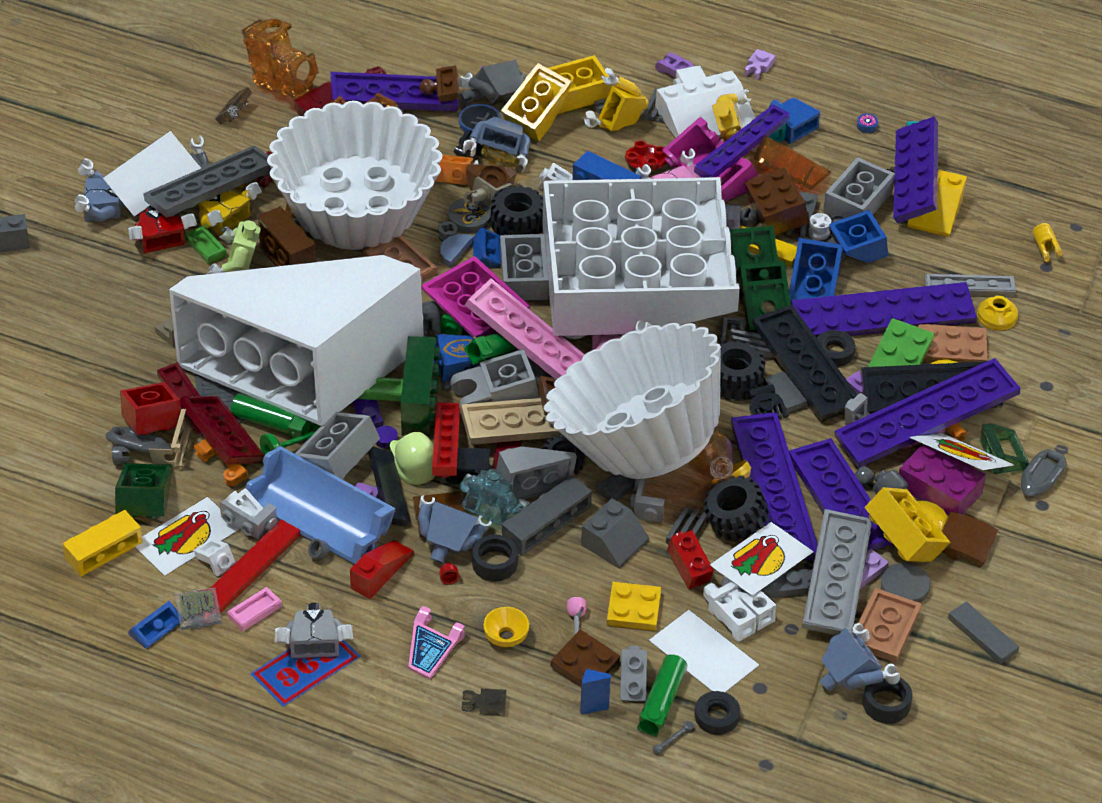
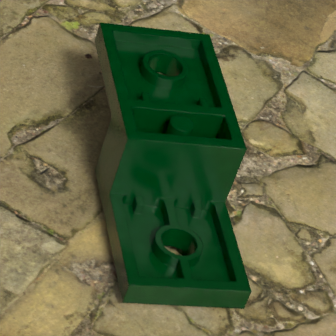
[729,225,791,332]

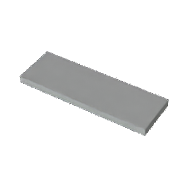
[802,509,872,635]

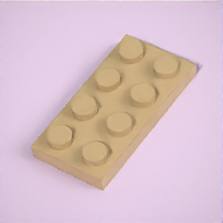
[461,398,561,445]

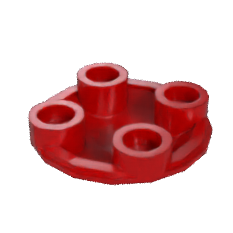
[625,140,667,171]

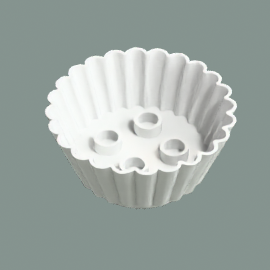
[267,101,443,250]
[544,323,721,479]

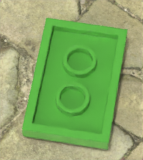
[868,318,934,367]

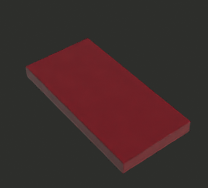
[180,396,265,464]

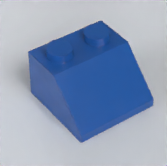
[829,210,888,263]

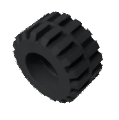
[491,185,543,235]
[719,340,765,401]
[703,475,769,541]

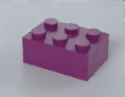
[899,444,986,516]

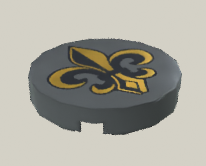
[448,198,491,233]

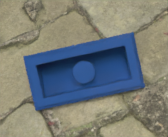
[473,227,501,268]
[127,601,184,649]
[580,669,611,714]

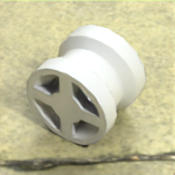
[808,213,831,241]

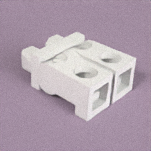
[703,576,776,642]

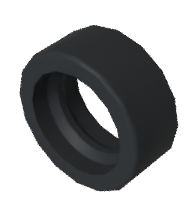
[472,535,518,581]
[863,677,912,724]

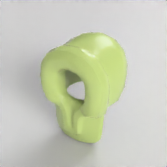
[390,432,436,485]

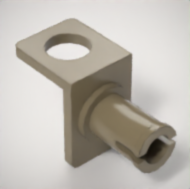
[464,177,513,208]

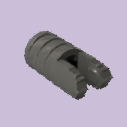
[422,301,442,337]

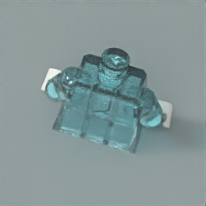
[459,469,531,526]

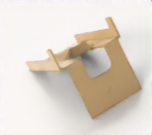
[149,409,191,467]

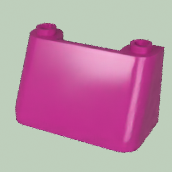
[663,116,759,202]

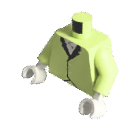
[207,220,261,274]

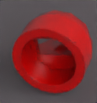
[439,563,459,585]

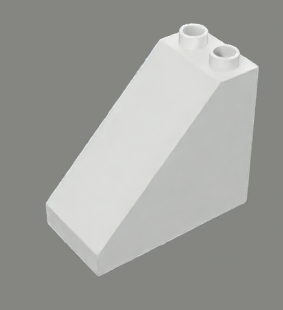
[169,255,424,426]

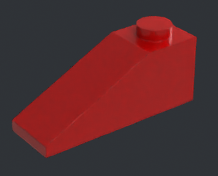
[350,540,414,599]

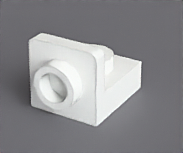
[538,162,572,190]
[225,488,263,518]
[193,538,236,576]

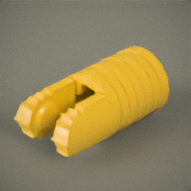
[1032,223,1063,263]

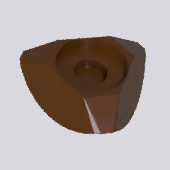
[466,160,517,191]

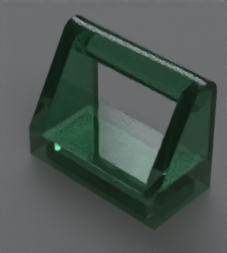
[979,423,1029,474]

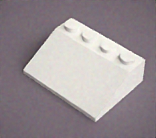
[655,71,755,138]

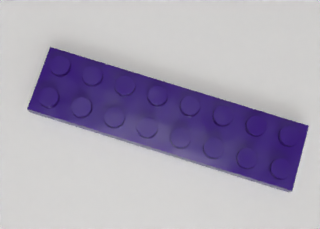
[791,282,977,338]
[835,358,1021,468]
[731,412,818,561]

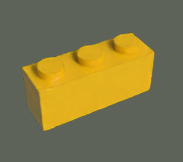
[62,510,143,577]

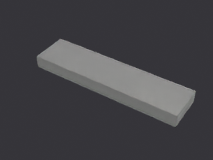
[924,274,1016,297]

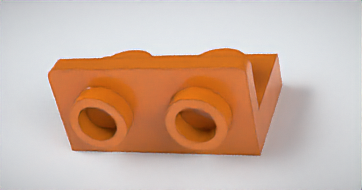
[436,154,473,185]

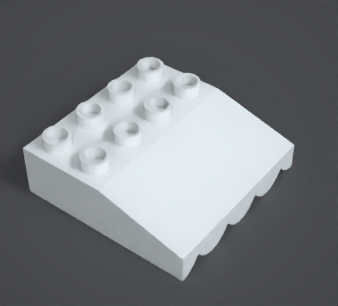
[542,177,740,339]

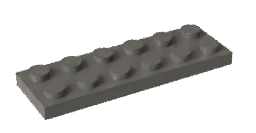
[143,145,271,217]

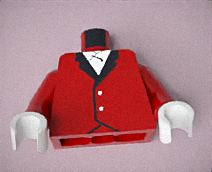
[128,205,197,254]

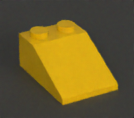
[501,63,572,142]
[907,170,967,237]

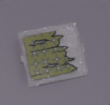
[174,588,222,630]

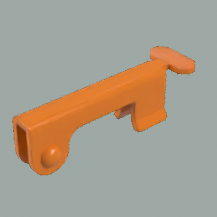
[194,435,249,486]

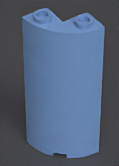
[245,446,395,564]

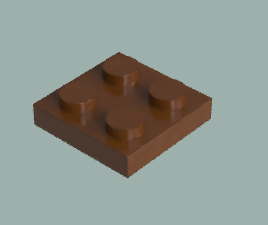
[550,629,621,687]

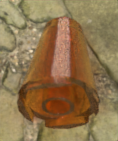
[688,431,733,480]

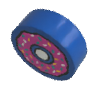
[857,114,878,133]

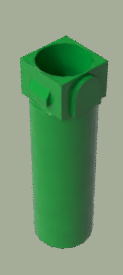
[464,333,519,365]
[231,394,312,442]
[637,654,688,737]

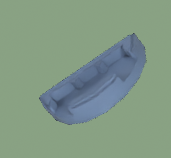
[440,234,473,267]

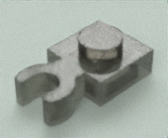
[462,688,507,716]

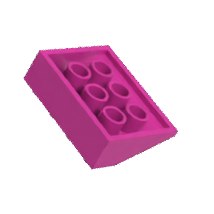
[421,256,530,339]

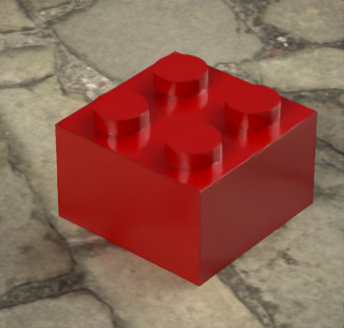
[120,382,181,435]

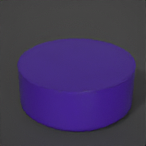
[375,426,398,448]

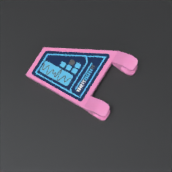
[408,606,465,680]

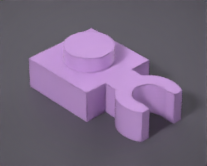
[745,49,776,80]

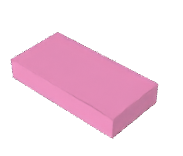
[227,587,282,632]

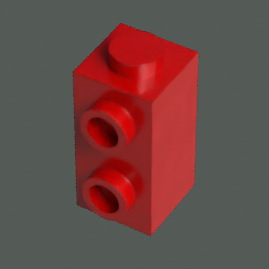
[667,530,714,590]

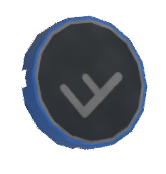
[459,104,501,133]

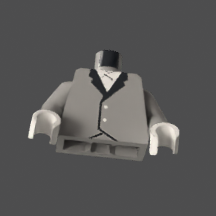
[274,602,354,658]

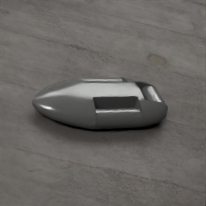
[106,427,171,454]
[1021,449,1067,497]

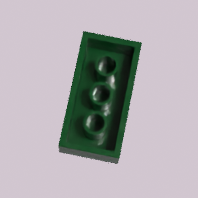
[401,336,440,437]

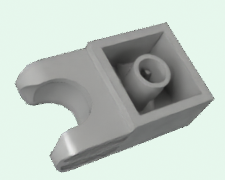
[450,349,540,415]

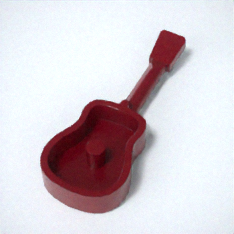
[295,66,386,117]

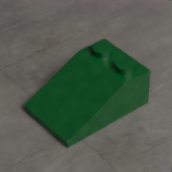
[115,463,172,519]

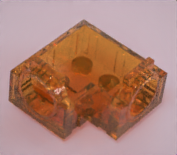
[242,19,319,100]

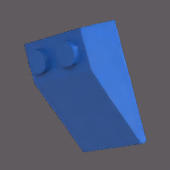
[789,238,843,302]

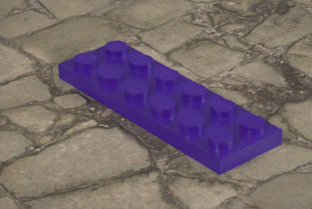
[330,72,459,111]
[893,116,938,224]
[789,438,893,551]

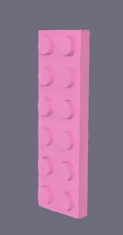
[465,279,585,379]

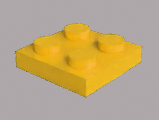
[607,582,661,631]

